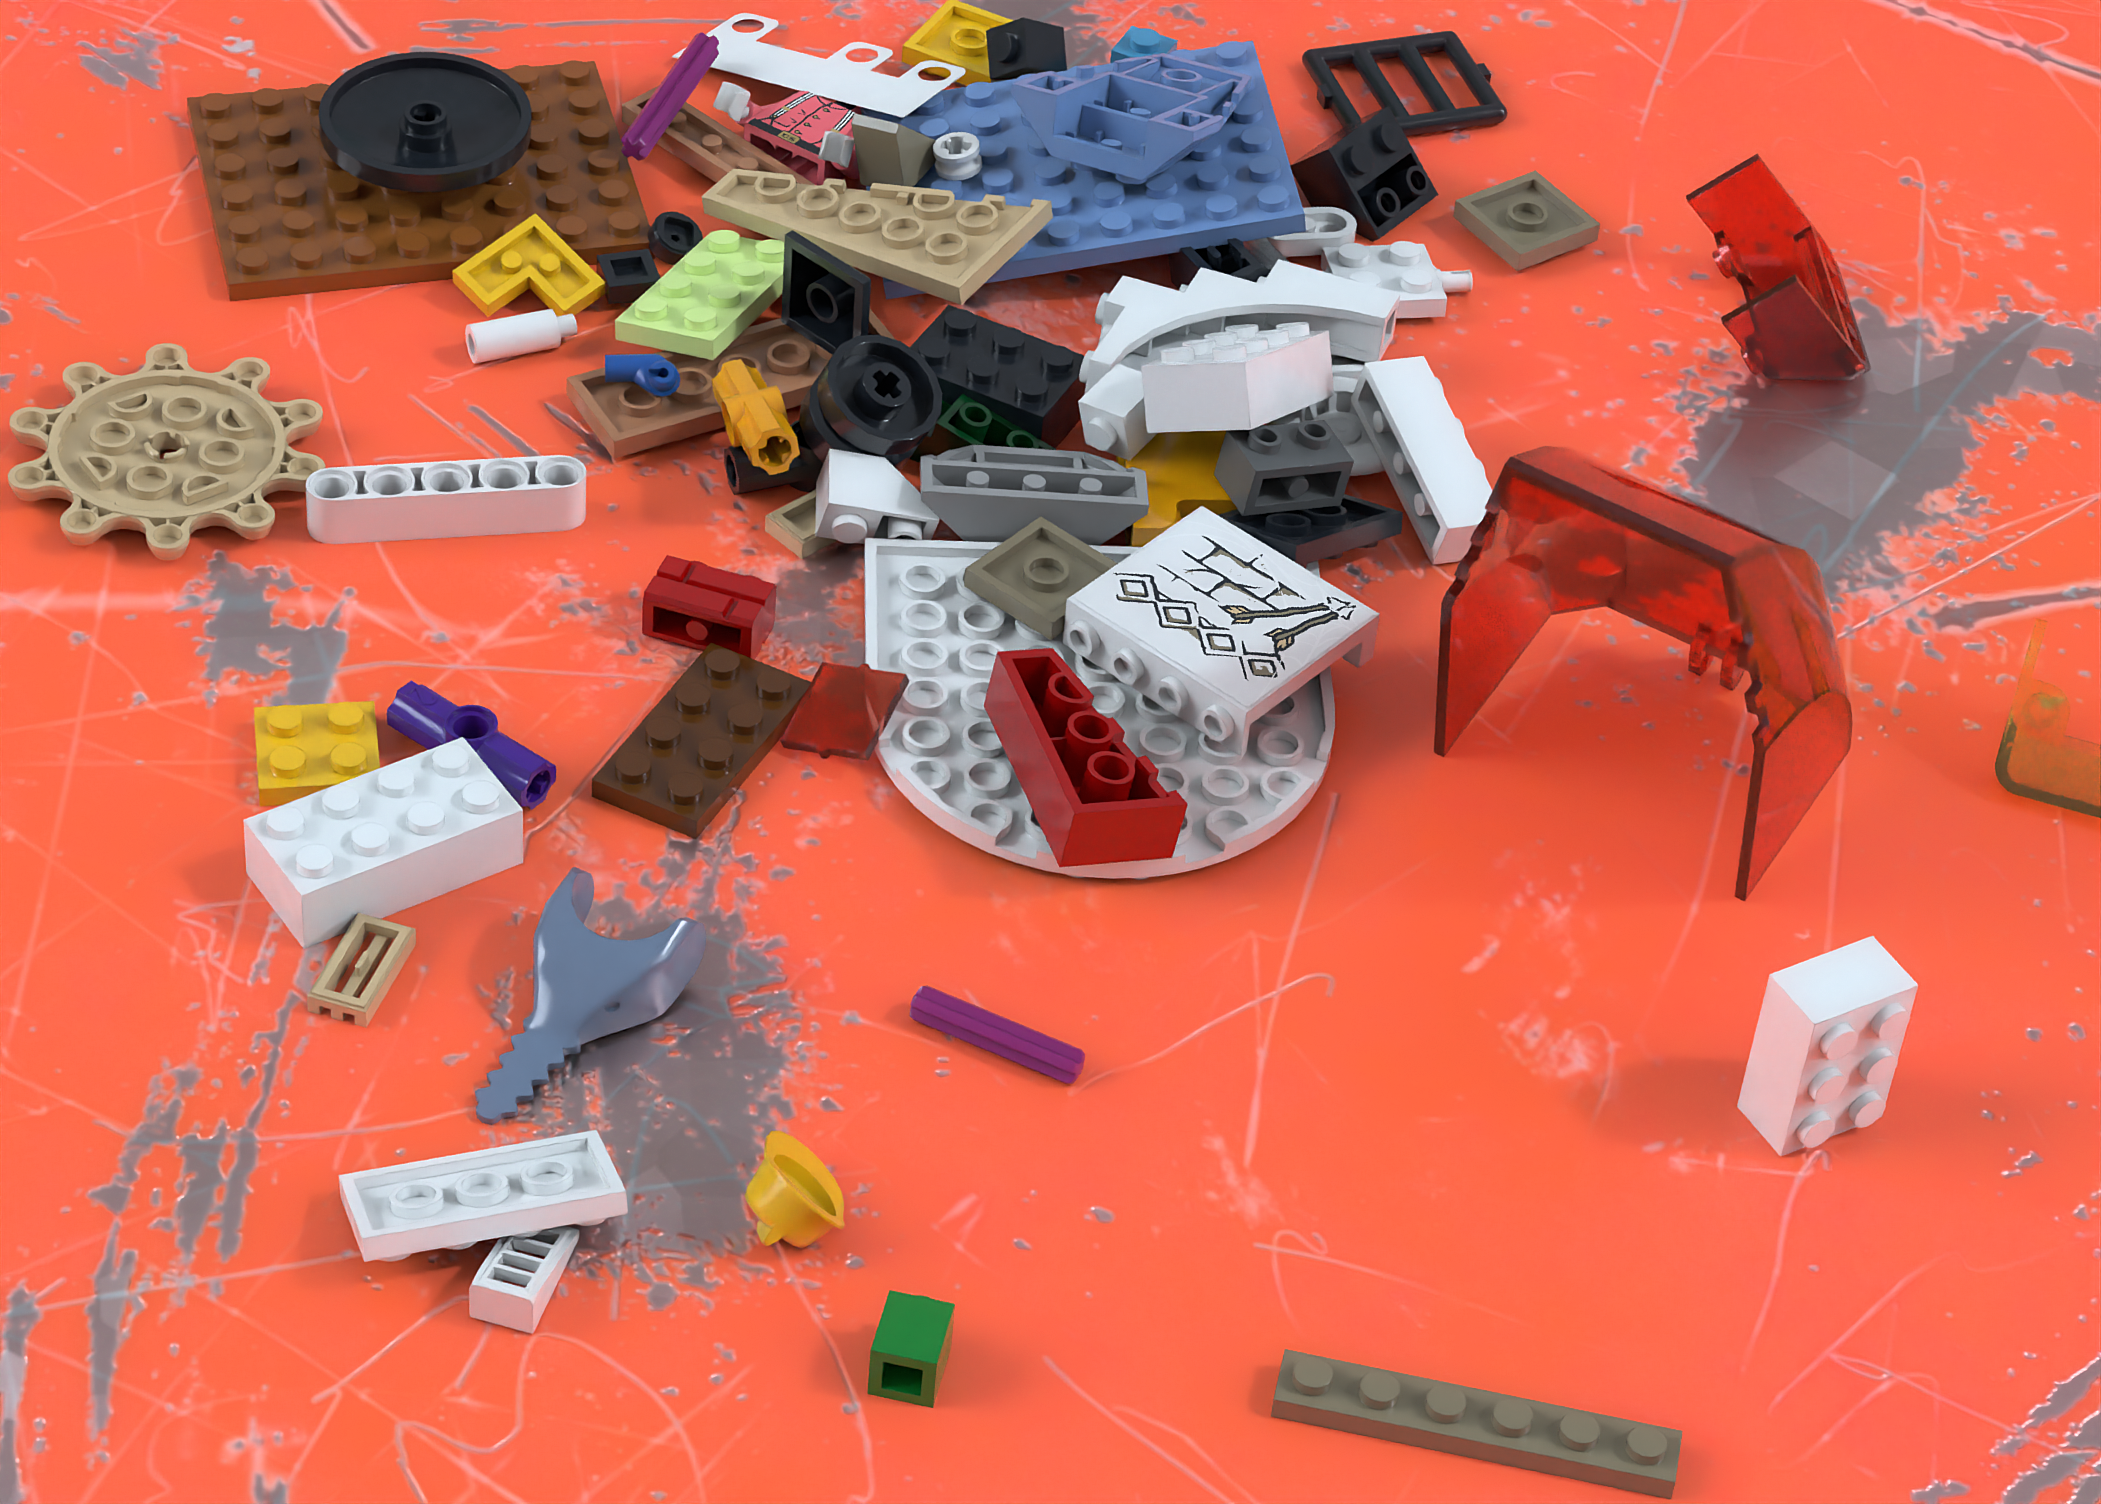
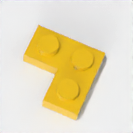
[453,213,605,317]

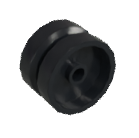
[799,335,942,471]

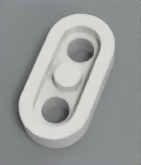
[1266,207,1357,258]

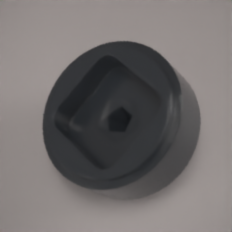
[647,212,703,265]

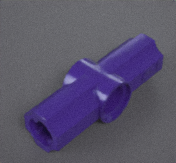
[387,680,556,810]

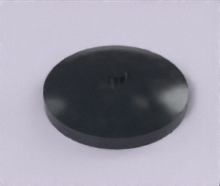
[319,52,532,192]

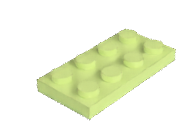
[615,230,784,360]

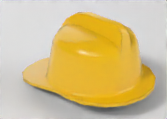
[745,1131,845,1248]

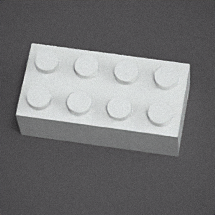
[1141,322,1334,433]
[243,737,523,949]

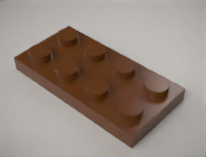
[592,643,813,839]

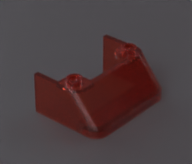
[1686,153,1871,381]

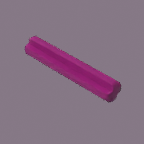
[909,985,1085,1084]

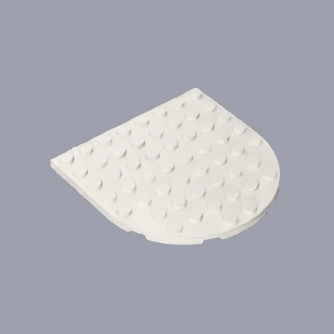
[864,538,1335,880]

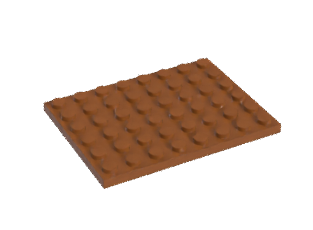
[187,60,655,301]

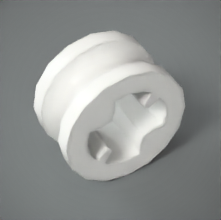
[933,132,982,181]

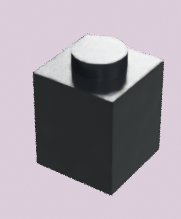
[986,17,1067,80]

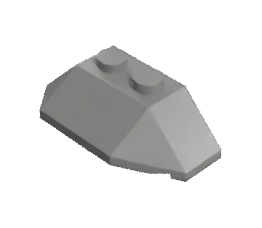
[920,445,1149,546]

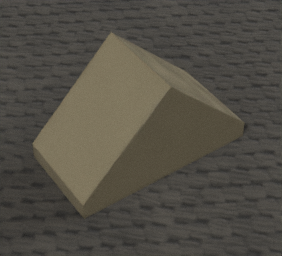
[851,113,936,187]

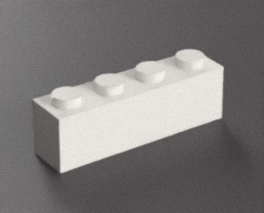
[1350,356,1508,565]

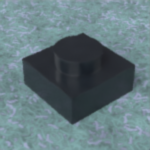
[596,249,660,304]

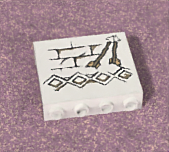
[1062,506,1380,756]

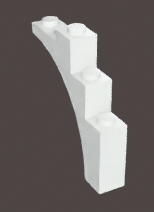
[1079,259,1401,394]

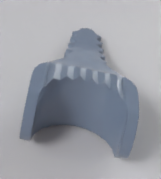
[475,867,706,1125]

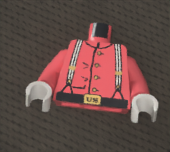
[713,82,862,185]

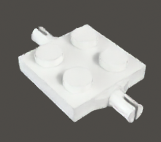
[1321,241,1473,318]

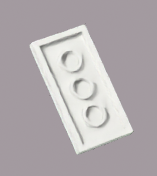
[338,1130,628,1262]

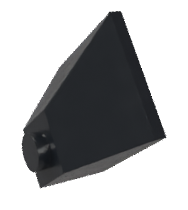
[781,230,871,355]

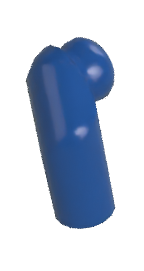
[604,354,680,397]

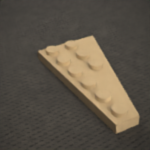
[701,169,1053,305]

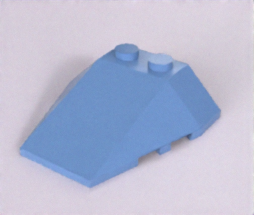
[1011,53,1252,184]

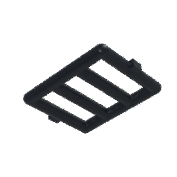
[1302,31,1508,136]

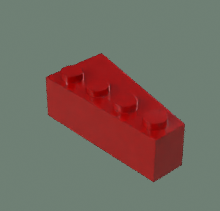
[983,648,1188,867]

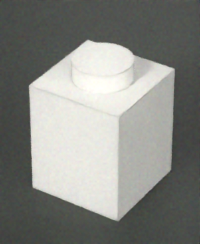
[1078,363,1157,460]

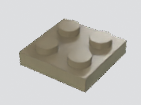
[1453,170,1600,271]
[964,516,1118,640]

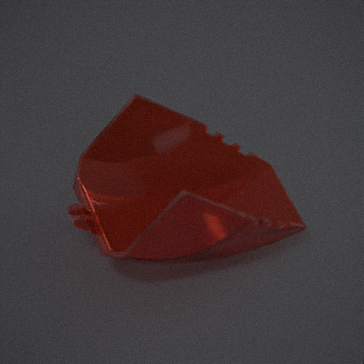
[1434,445,1853,901]

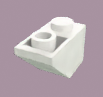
[815,449,939,544]

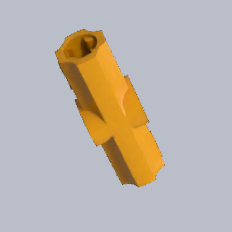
[711,359,800,475]

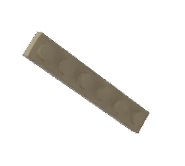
[1271,1349,1683,1499]

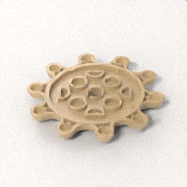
[8,343,326,560]

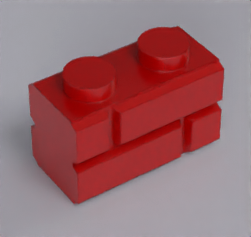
[642,555,777,660]

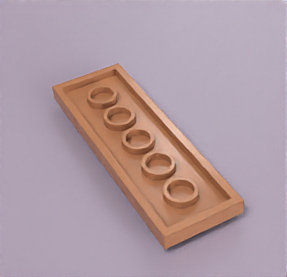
[566,309,896,459]

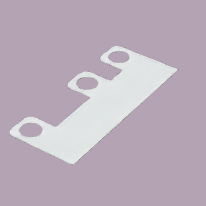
[672,13,966,118]

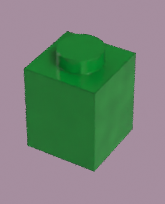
[867,1290,955,1408]

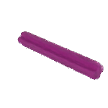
[621,32,719,161]

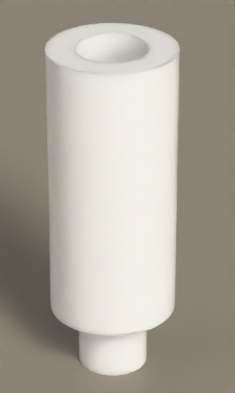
[465,309,577,364]

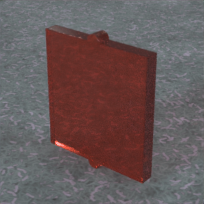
[780,662,910,761]

